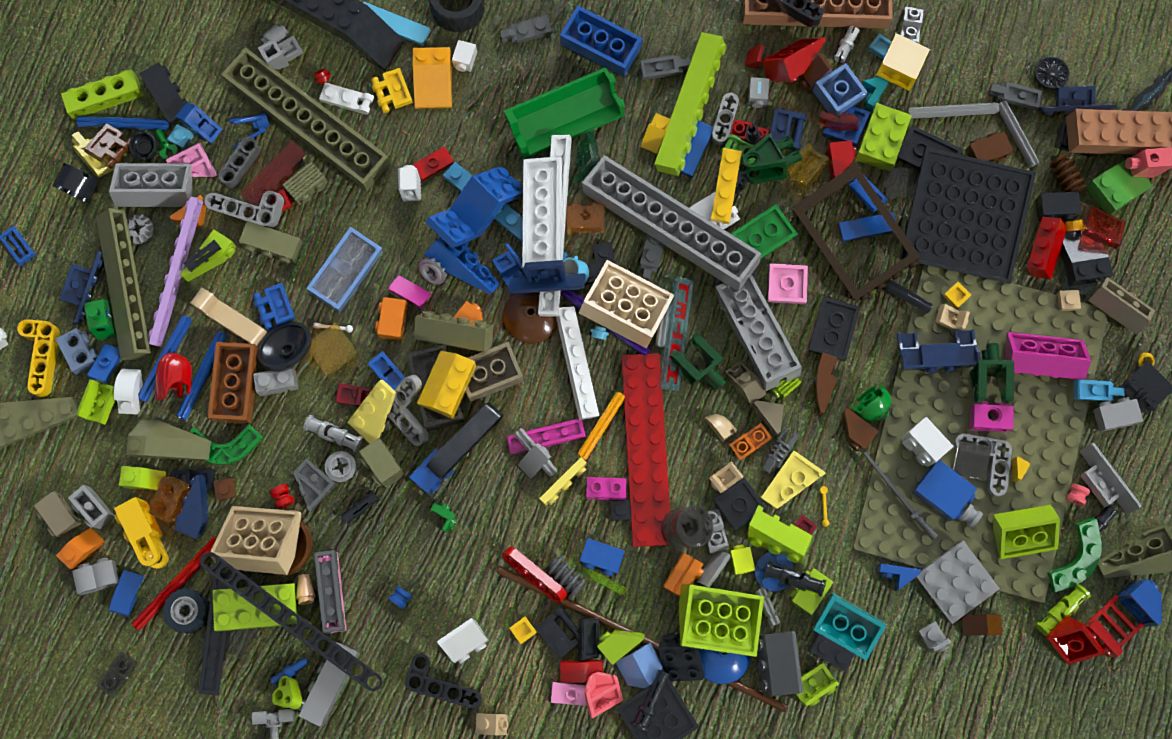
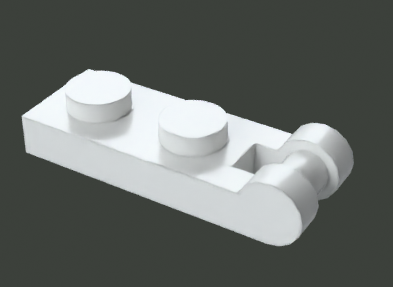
[319,83,374,115]

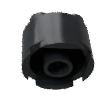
[52,163,99,203]

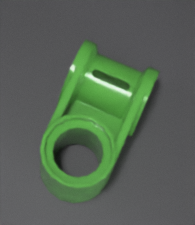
[720,134,756,165]

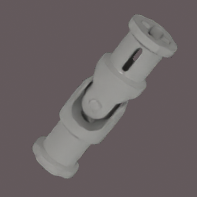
[303,414,363,453]

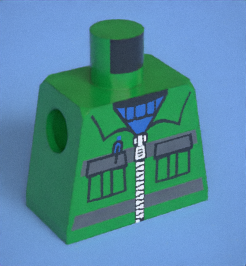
[84,299,117,340]

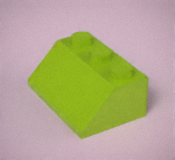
[993,504,1060,559]

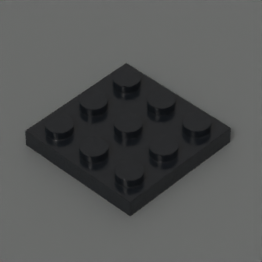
[616,678,699,739]

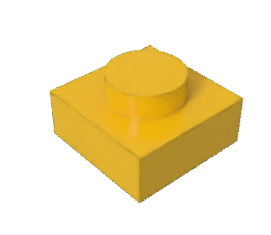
[943,282,971,309]
[509,616,537,644]

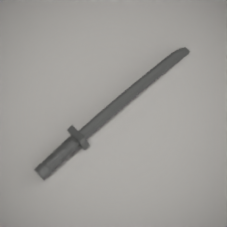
[863,451,938,540]

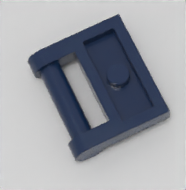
[770,108,807,151]

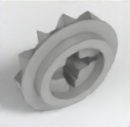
[127,214,154,244]
[419,257,447,284]
[325,451,356,482]

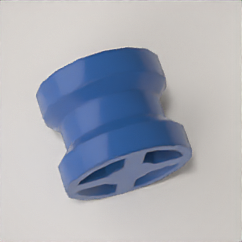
[388,586,413,610]

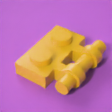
[371,68,413,113]

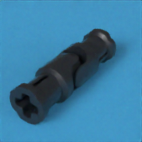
[764,561,827,597]

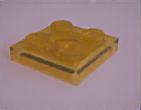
[309,323,358,376]

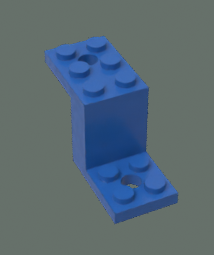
[425,166,523,248]

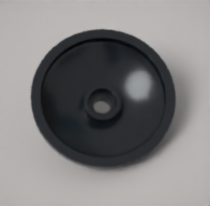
[257,321,312,370]

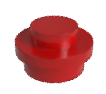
[313,68,331,84]

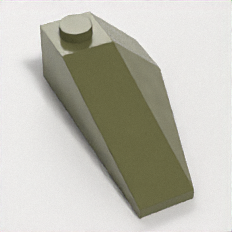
[126,420,211,460]
[1097,524,1172,578]

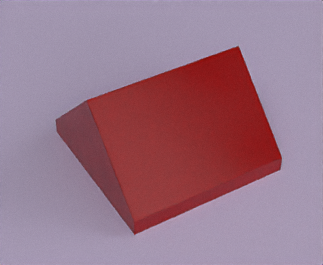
[1047,616,1105,665]

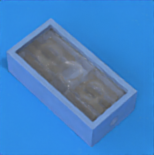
[306,227,382,313]

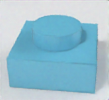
[167,124,194,150]

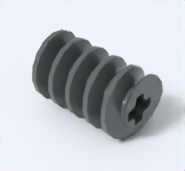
[544,555,586,599]

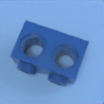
[175,102,222,144]
[367,351,405,391]

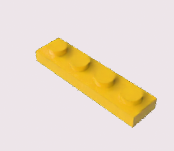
[710,148,742,224]

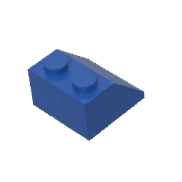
[1117,579,1162,627]

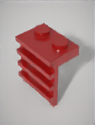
[1084,595,1144,657]

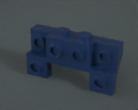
[896,329,981,374]

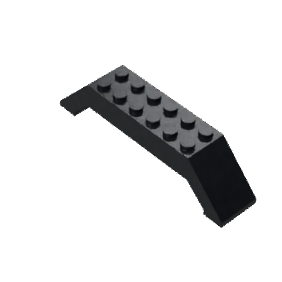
[273,0,404,71]

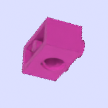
[969,401,1014,433]
[586,477,626,501]

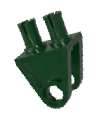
[743,134,803,184]
[670,333,727,392]
[969,343,1014,404]

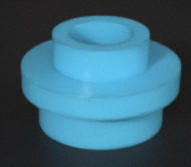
[590,326,609,340]

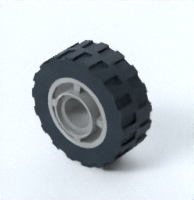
[163,588,210,633]

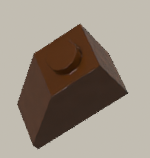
[798,54,832,94]
[842,408,879,452]

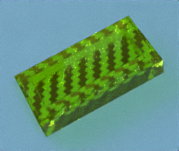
[589,570,627,596]

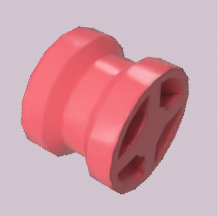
[1066,484,1090,506]

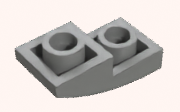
[900,7,923,43]
[518,443,551,479]
[700,509,729,553]

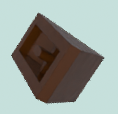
[961,615,1003,636]

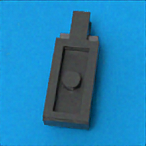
[500,15,552,44]
[640,55,691,80]
[988,82,1042,110]
[640,234,664,281]

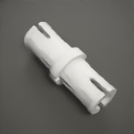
[834,26,860,63]

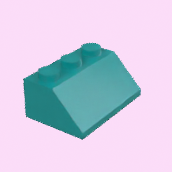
[813,592,886,661]

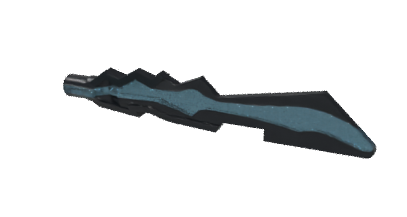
[1122,67,1172,111]

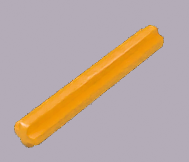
[578,392,625,460]

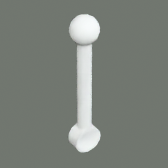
[313,323,353,333]

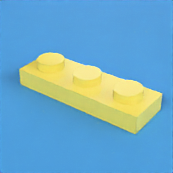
[539,457,587,506]

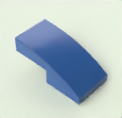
[492,251,524,295]
[109,570,144,616]

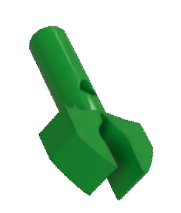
[155,129,179,161]

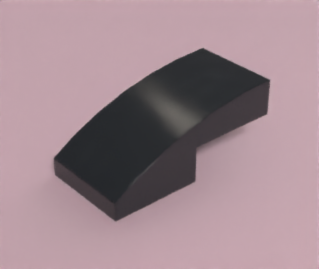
[171,469,215,491]

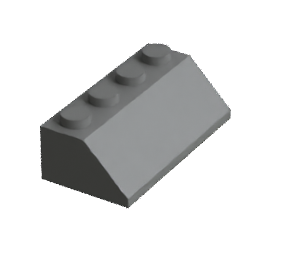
[109,163,193,207]

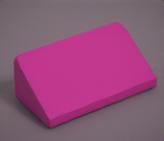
[388,276,431,310]

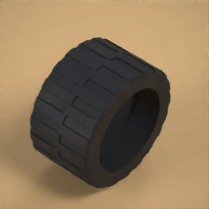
[429,0,485,32]

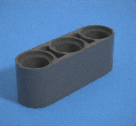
[219,137,260,190]

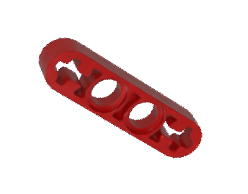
[502,547,567,604]

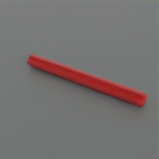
[132,537,217,630]

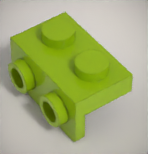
[76,379,115,425]
[796,662,839,707]

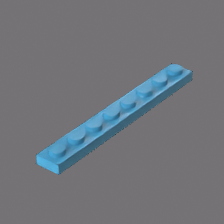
[443,162,568,260]

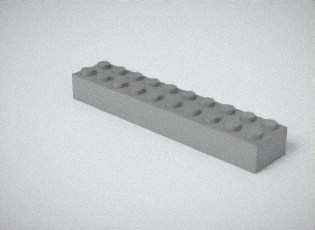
[582,155,762,292]

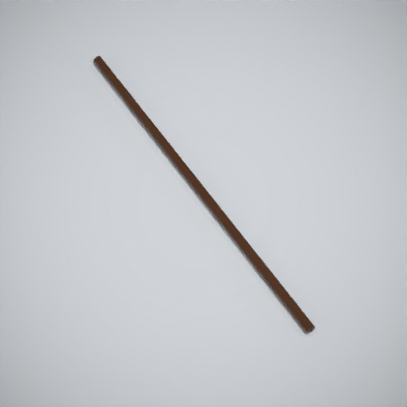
[497,566,787,712]

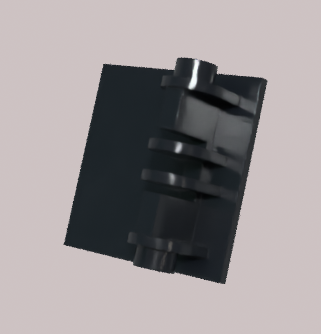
[1119,361,1172,415]

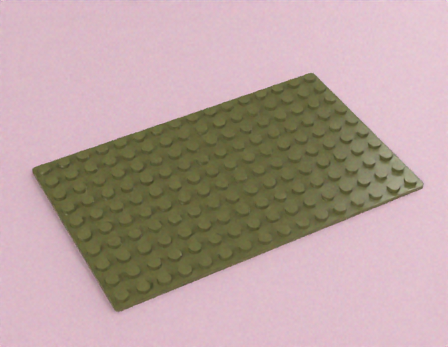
[853,265,1108,603]

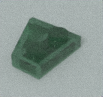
[574,131,600,183]

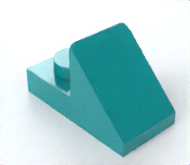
[862,77,889,113]

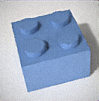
[812,63,867,120]

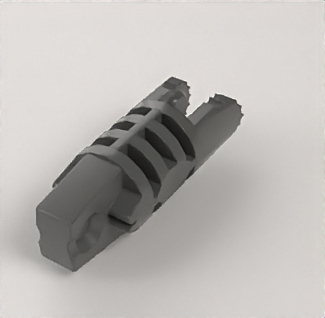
[763,427,799,475]

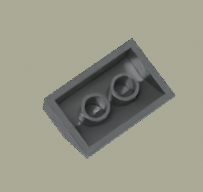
[757,631,803,696]

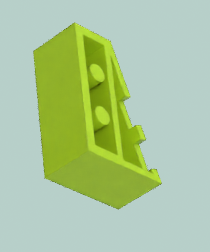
[747,505,813,563]

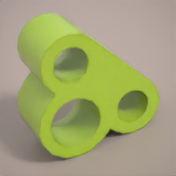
[272,676,302,710]

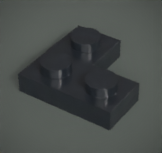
[584,242,615,285]

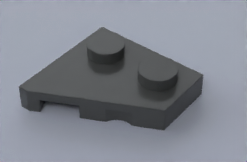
[293,458,336,512]

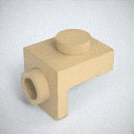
[935,304,970,331]
[709,462,743,493]
[475,713,508,735]

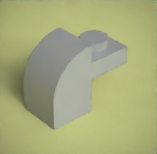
[258,36,304,70]

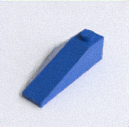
[424,237,499,295]

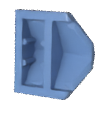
[616,642,663,688]

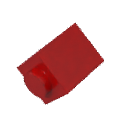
[827,140,856,180]

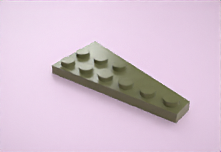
[0,397,79,449]

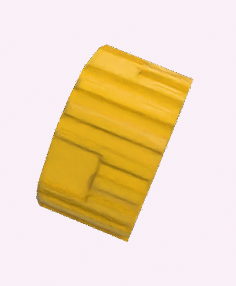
[1065,219,1083,231]

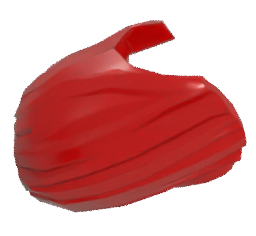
[155,353,192,401]

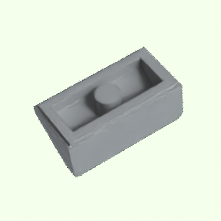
[696,551,731,588]

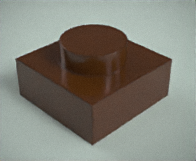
[213,478,237,501]

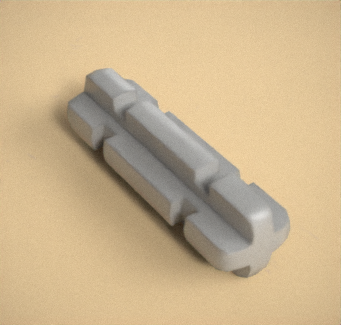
[755,588,780,626]

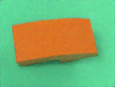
[729,423,773,461]

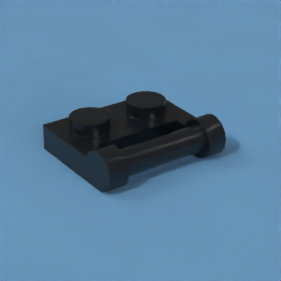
[535,605,579,659]

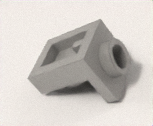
[917,621,951,654]

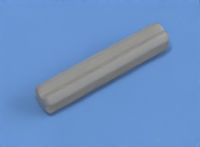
[655,303,671,348]
[514,428,557,477]

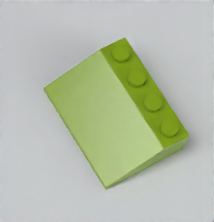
[679,584,764,657]

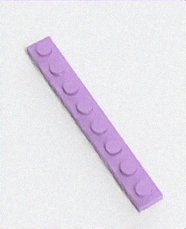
[148,196,203,347]

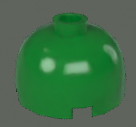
[852,384,892,422]

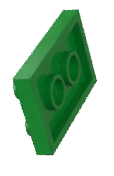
[731,204,798,260]

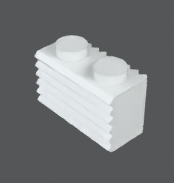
[398,165,421,202]

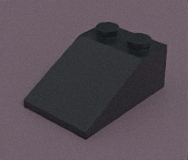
[1060,227,1113,287]

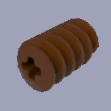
[1049,153,1087,192]

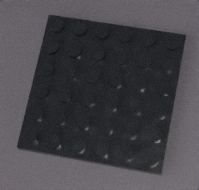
[899,147,1036,284]

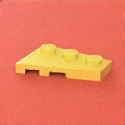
[347,379,396,444]
[760,451,826,510]

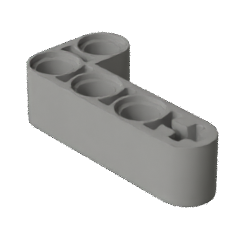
[205,191,284,228]

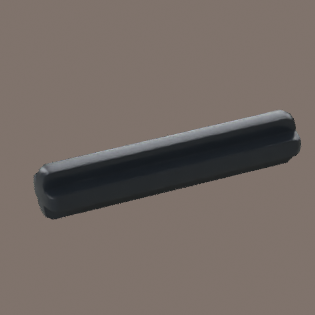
[883,279,933,313]

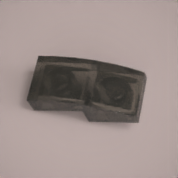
[96,652,138,699]

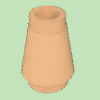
[296,574,316,605]

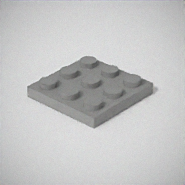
[916,540,1000,624]

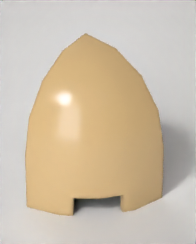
[704,414,737,442]

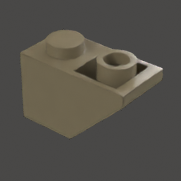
[725,361,766,405]

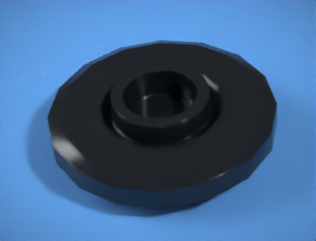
[1034,56,1070,90]

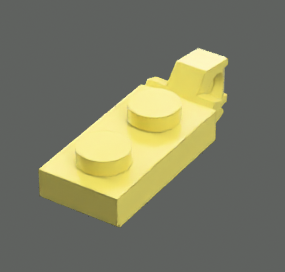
[72,132,114,178]

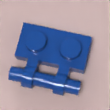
[253,283,296,330]

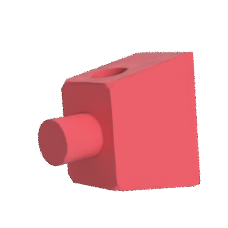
[1125,147,1172,178]

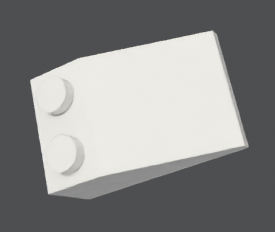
[437,618,489,664]

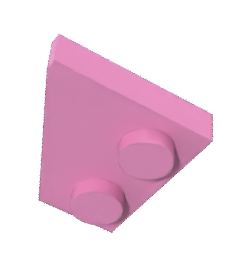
[166,143,218,177]

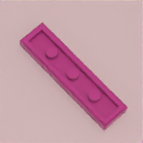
[506,419,586,456]

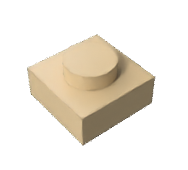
[1058,290,1081,311]

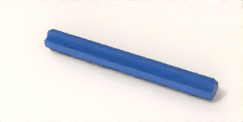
[76,116,169,130]
[138,315,192,402]
[176,331,227,420]

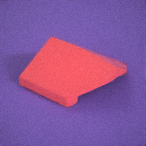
[584,672,623,718]

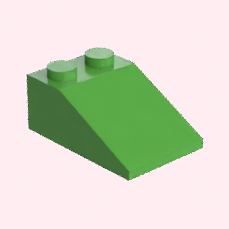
[1086,157,1153,217]

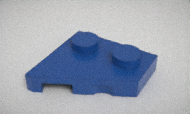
[823,106,870,147]

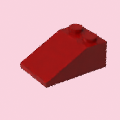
[761,37,826,83]

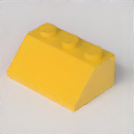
[417,351,476,419]

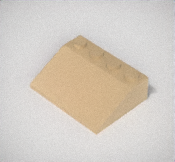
[579,260,674,349]
[210,506,301,575]

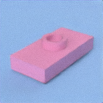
[551,682,587,706]

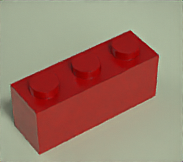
[1027,217,1067,279]

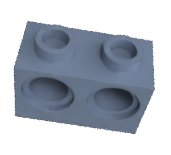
[56,328,98,375]

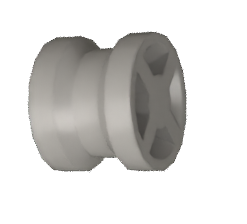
[959,504,983,528]

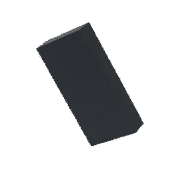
[578,617,599,660]

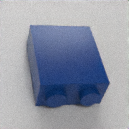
[912,460,977,521]

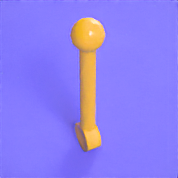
[820,486,829,527]

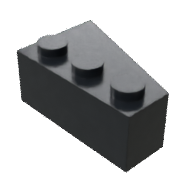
[139,63,187,124]

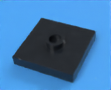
[712,477,767,532]

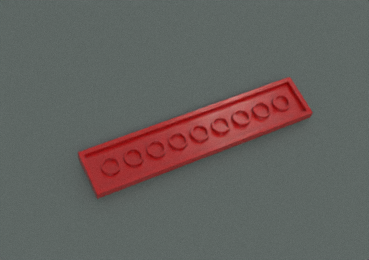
[622,353,672,547]

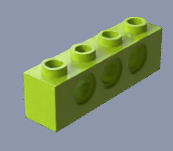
[61,70,144,120]

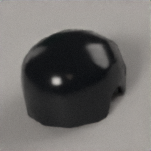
[129,131,158,160]

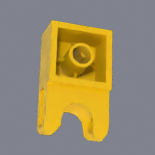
[114,497,169,569]

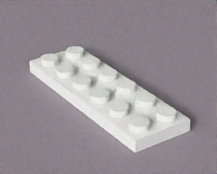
[522,157,562,268]

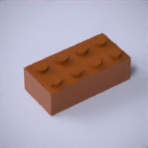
[208,342,258,424]

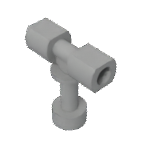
[252,709,295,739]

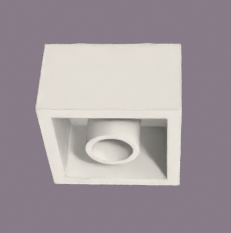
[901,417,954,467]

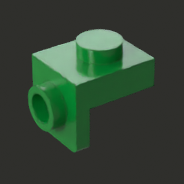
[431,502,457,533]

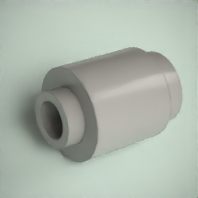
[260,24,288,45]

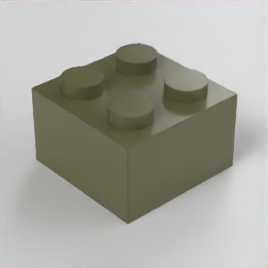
[359,438,405,488]

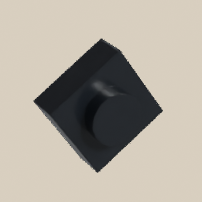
[610,500,631,521]

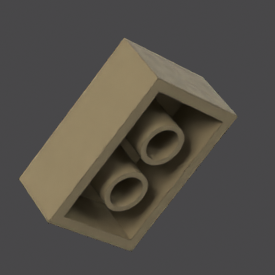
[466,342,524,403]

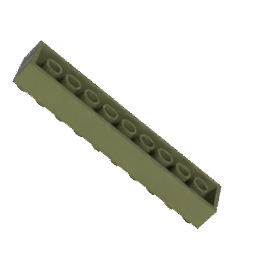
[221,47,391,191]

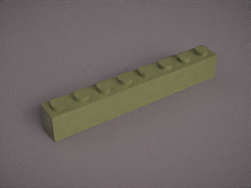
[96,208,151,360]

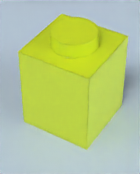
[729,544,755,575]

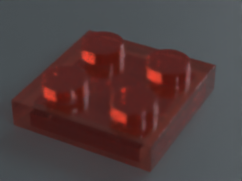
[1081,206,1126,249]

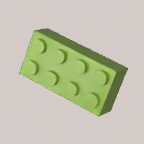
[213,583,297,632]

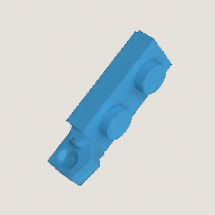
[1074,380,1124,401]

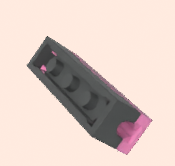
[314,550,347,634]

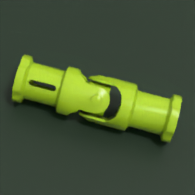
[1036,584,1091,637]

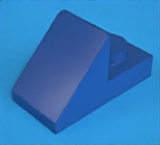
[877,564,921,591]

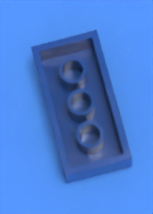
[560,5,642,77]

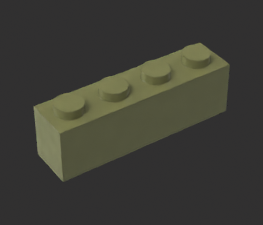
[414,311,493,352]

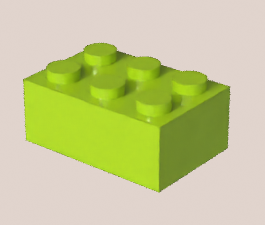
[855,103,912,172]

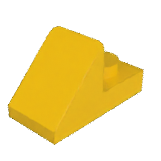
[641,113,670,154]

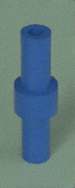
[270,656,309,685]

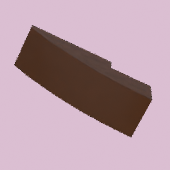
[814,352,838,416]

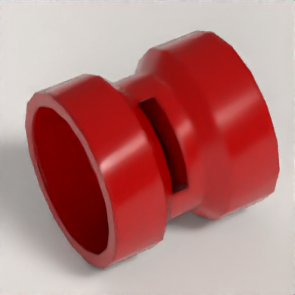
[269,484,295,510]

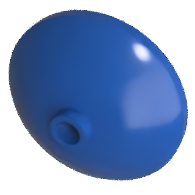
[699,649,751,684]

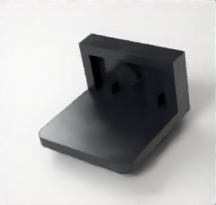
[658,633,705,681]

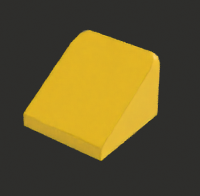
[1012,456,1030,482]

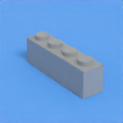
[298,642,360,727]

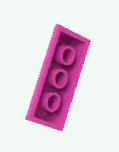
[1005,332,1091,380]

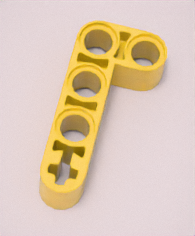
[17,320,60,398]

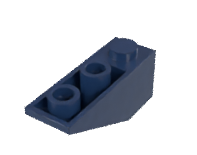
[174,474,209,539]

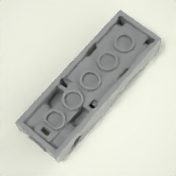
[715,274,802,391]

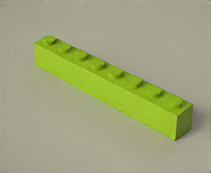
[654,32,726,176]

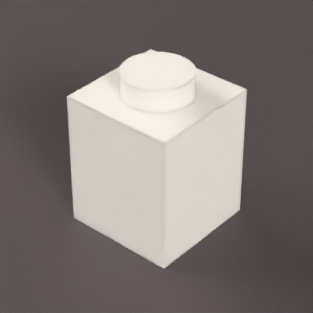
[452,40,477,72]

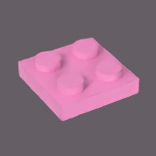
[768,264,808,304]

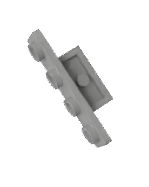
[1080,443,1142,514]

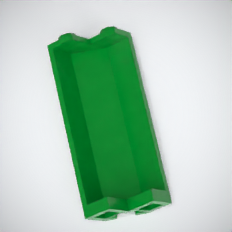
[504,67,625,159]

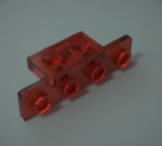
[241,141,305,205]

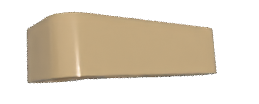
[190,287,267,346]

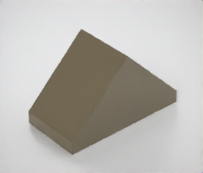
[752,401,784,436]

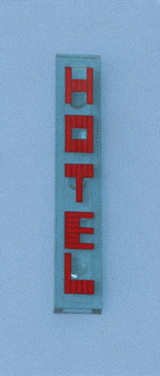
[659,277,693,392]

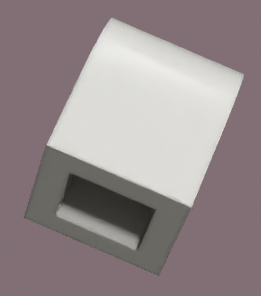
[114,369,143,414]

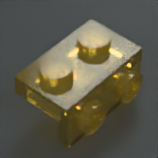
[787,143,830,189]

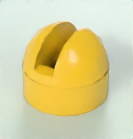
[1138,352,1155,367]

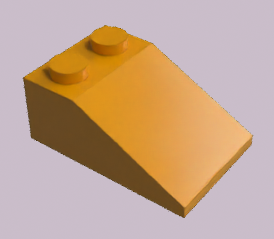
[413,47,452,109]

